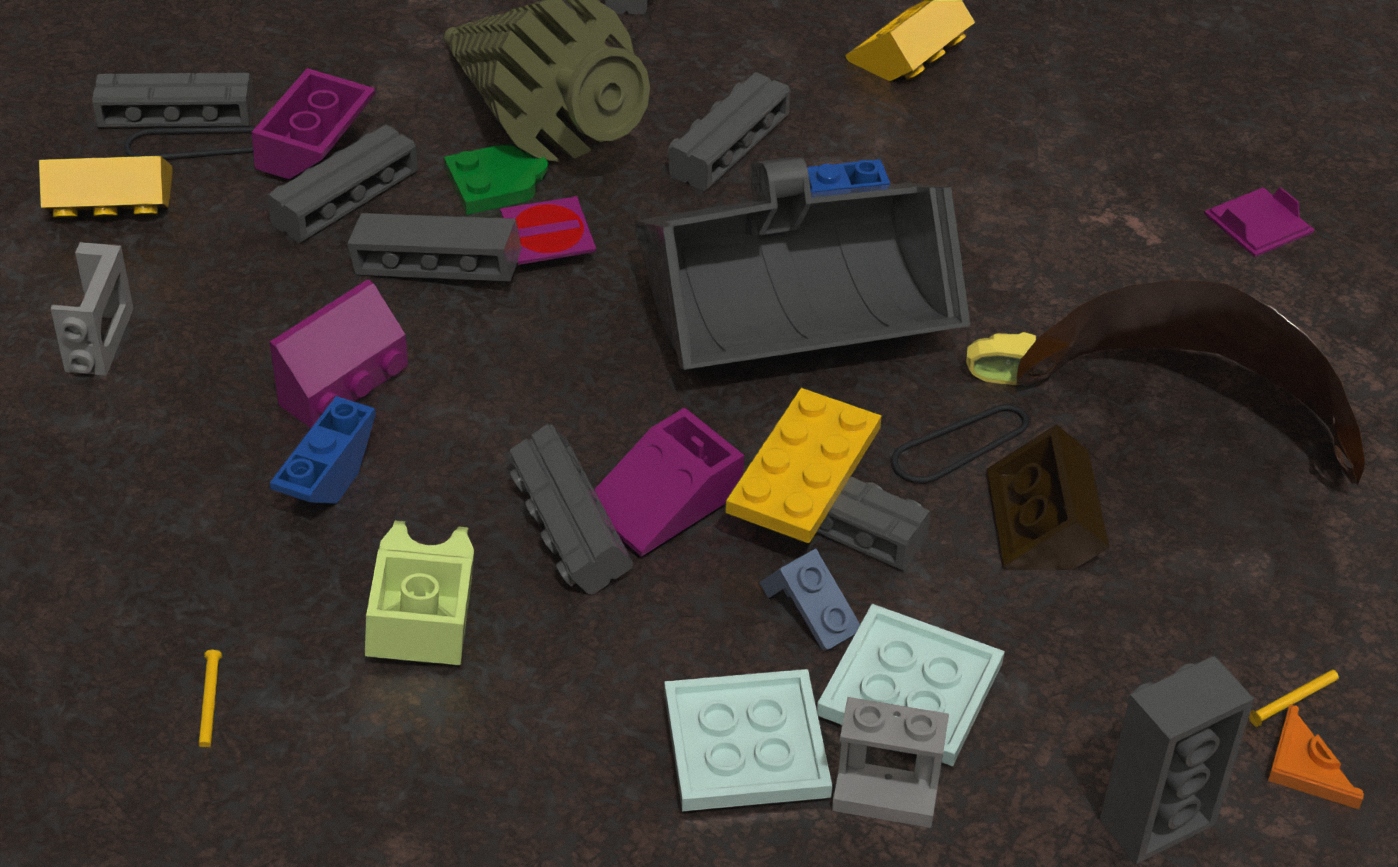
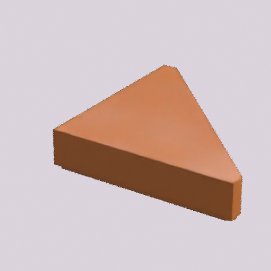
[1268,704,1364,810]

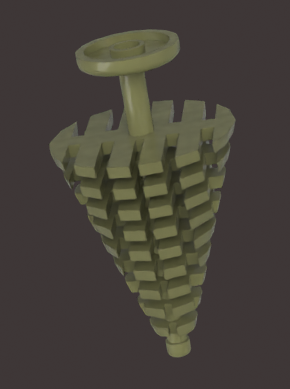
[444,0,650,161]

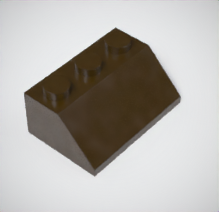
[987,424,1110,570]

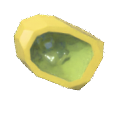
[966,332,1036,385]

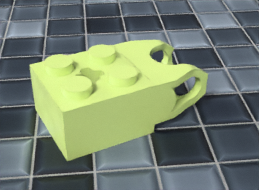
[365,520,474,665]

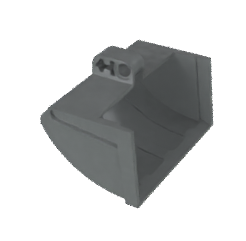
[635,157,971,370]

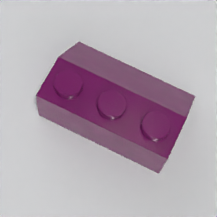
[252,68,375,179]
[270,279,408,428]

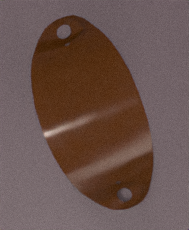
[1016,280,1365,486]

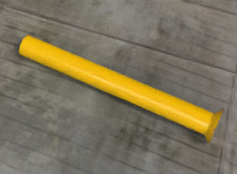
[199,649,222,747]
[1249,670,1339,727]

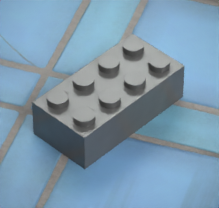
[1099,655,1254,864]

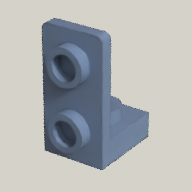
[759,549,860,651]

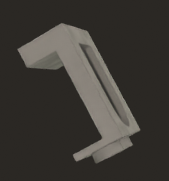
[50,242,134,376]
[832,697,949,828]

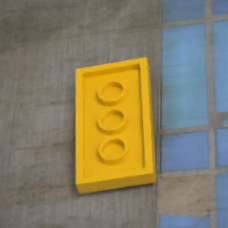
[726,388,882,543]

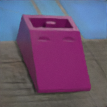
[594,407,744,557]

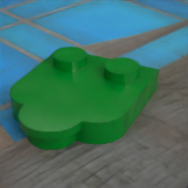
[444,145,548,215]

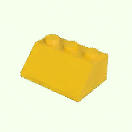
[845,0,975,81]
[39,156,173,218]

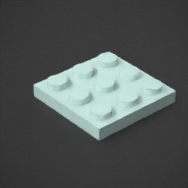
[817,604,1005,766]
[664,669,832,811]

